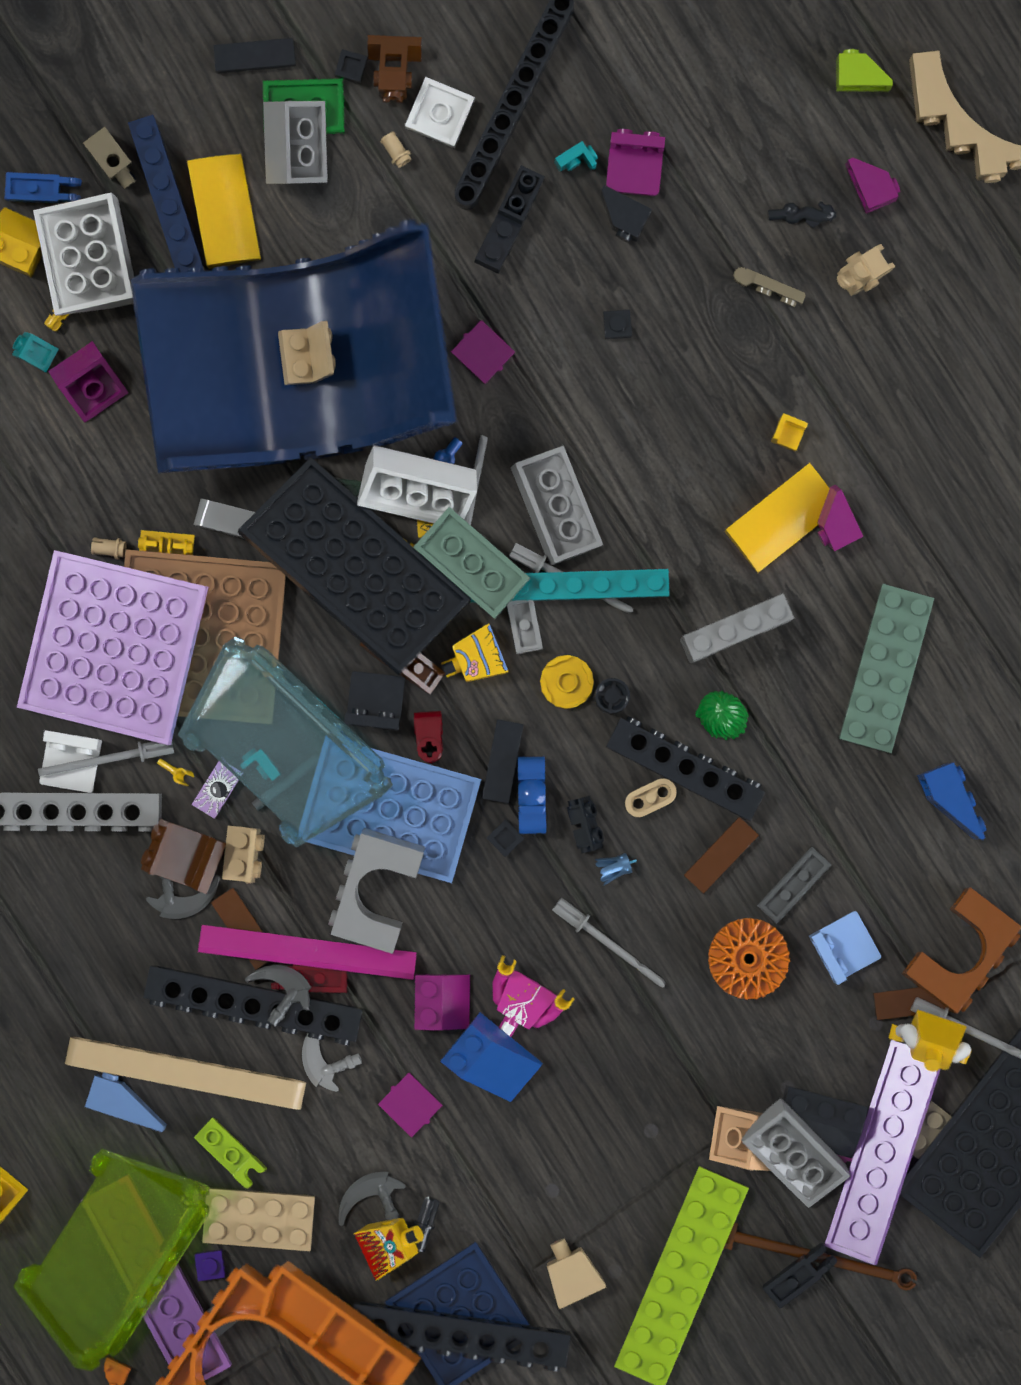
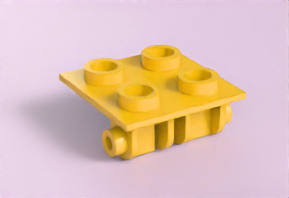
[138,530,195,555]

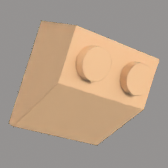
[709,1106,770,1171]

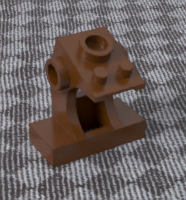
[367,35,422,103]

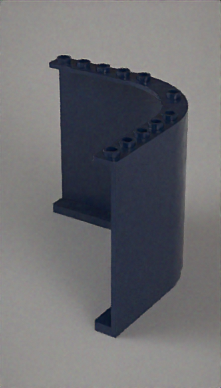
[130,220,456,473]

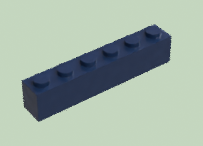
[128,115,205,272]

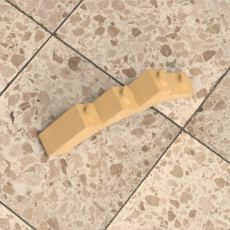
[909,51,1021,183]

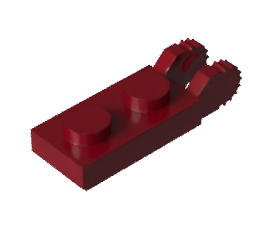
[271,964,347,993]

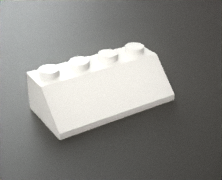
[357,445,477,523]

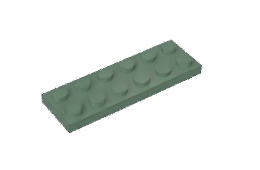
[839,584,934,753]

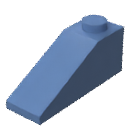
[85,1072,167,1132]

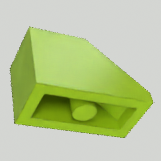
[836,49,893,91]

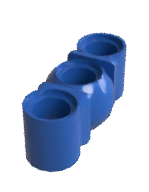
[518,757,546,834]

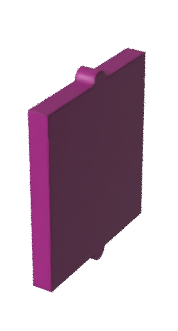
[451,320,515,384]
[378,1073,443,1138]

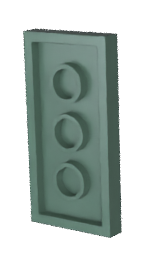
[414,507,531,619]

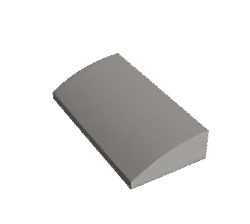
[510,445,603,566]
[741,1098,850,1208]

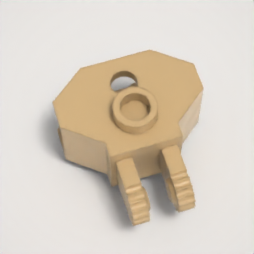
[837,244,895,296]

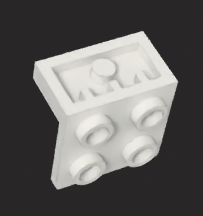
[40,730,102,793]

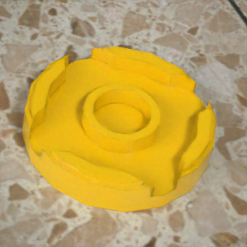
[540,655,594,709]

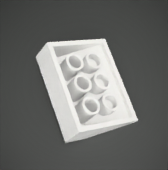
[33,193,134,316]

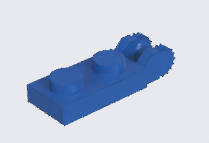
[5,172,82,203]

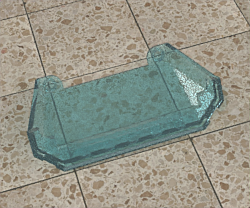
[178,636,393,848]

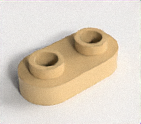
[625,779,676,817]

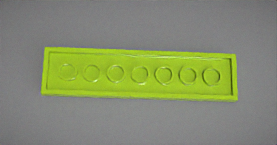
[614,1166,749,1385]

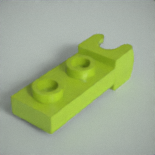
[194,1117,267,1189]

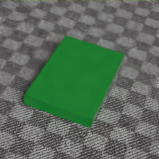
[263,78,345,134]

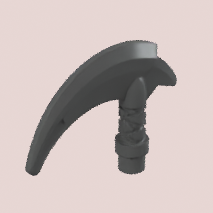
[146,875,220,919]
[245,965,311,1026]
[338,1172,406,1226]

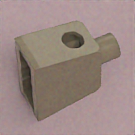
[83,127,137,189]

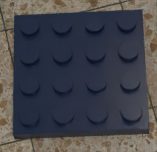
[385,1241,530,1385]

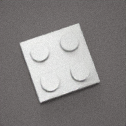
[405,77,475,148]

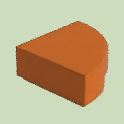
[104,1356,132,1385]

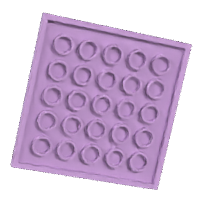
[17,550,209,745]

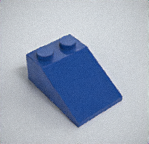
[440,1012,543,1102]

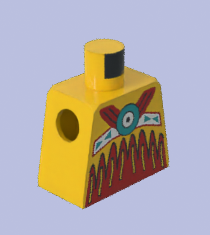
[354,1218,423,1280]

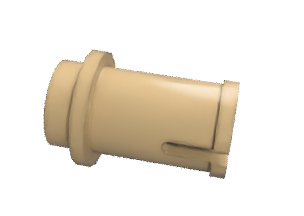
[380,132,411,168]
[91,537,127,560]

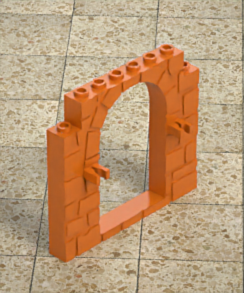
[155,1261,421,1385]

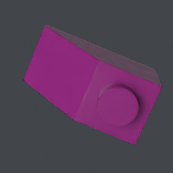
[845,158,900,214]
[817,485,863,551]

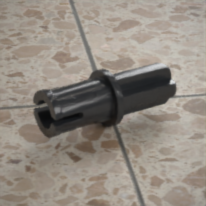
[414,1197,439,1252]

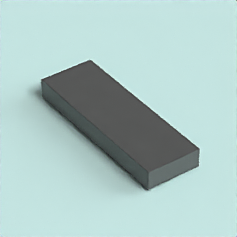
[756,846,831,924]

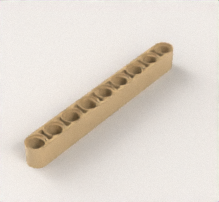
[65,1037,306,1110]

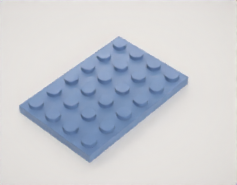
[296,736,481,883]

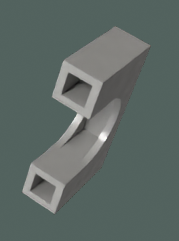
[680,593,794,664]
[328,828,426,954]

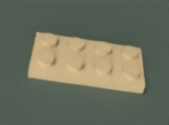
[202,1187,315,1251]

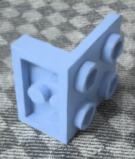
[809,911,881,985]

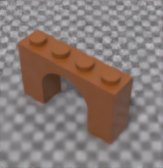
[901,887,1021,1013]

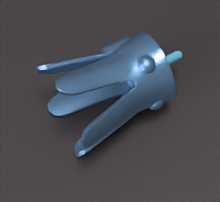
[595,853,637,886]

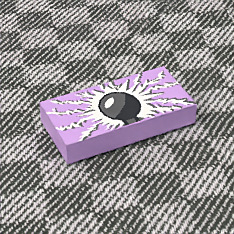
[192,759,243,819]

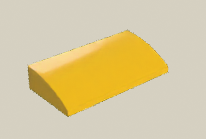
[187,154,261,269]
[724,463,830,573]

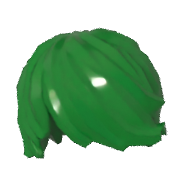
[695,691,749,740]

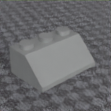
[263,101,327,184]

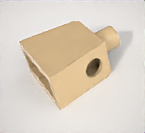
[547,1238,606,1309]

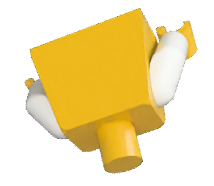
[889,1010,972,1072]

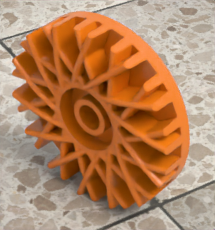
[708,918,790,1000]

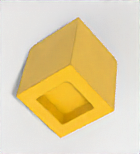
[771,413,808,452]

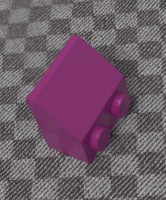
[48,341,129,423]
[415,974,470,1030]

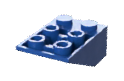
[917,762,986,840]

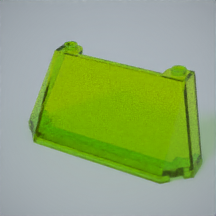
[13,1148,209,1371]

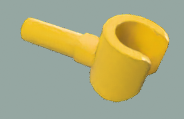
[157,758,194,786]

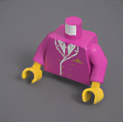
[492,956,574,1037]

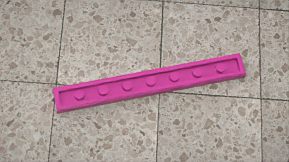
[198,925,416,980]

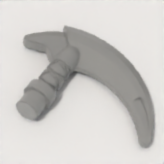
[302,1017,362,1092]

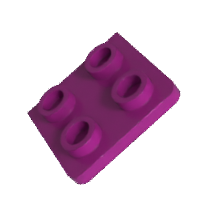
[606,129,665,196]

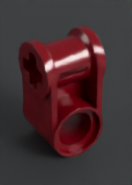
[414,711,443,763]

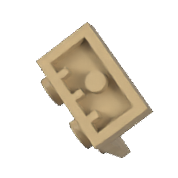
[278,321,336,385]
[222,826,265,883]

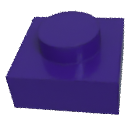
[194,1249,226,1281]

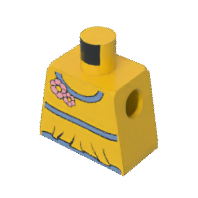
[441,624,509,682]

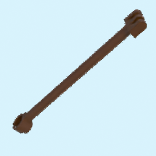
[724,1222,917,1291]

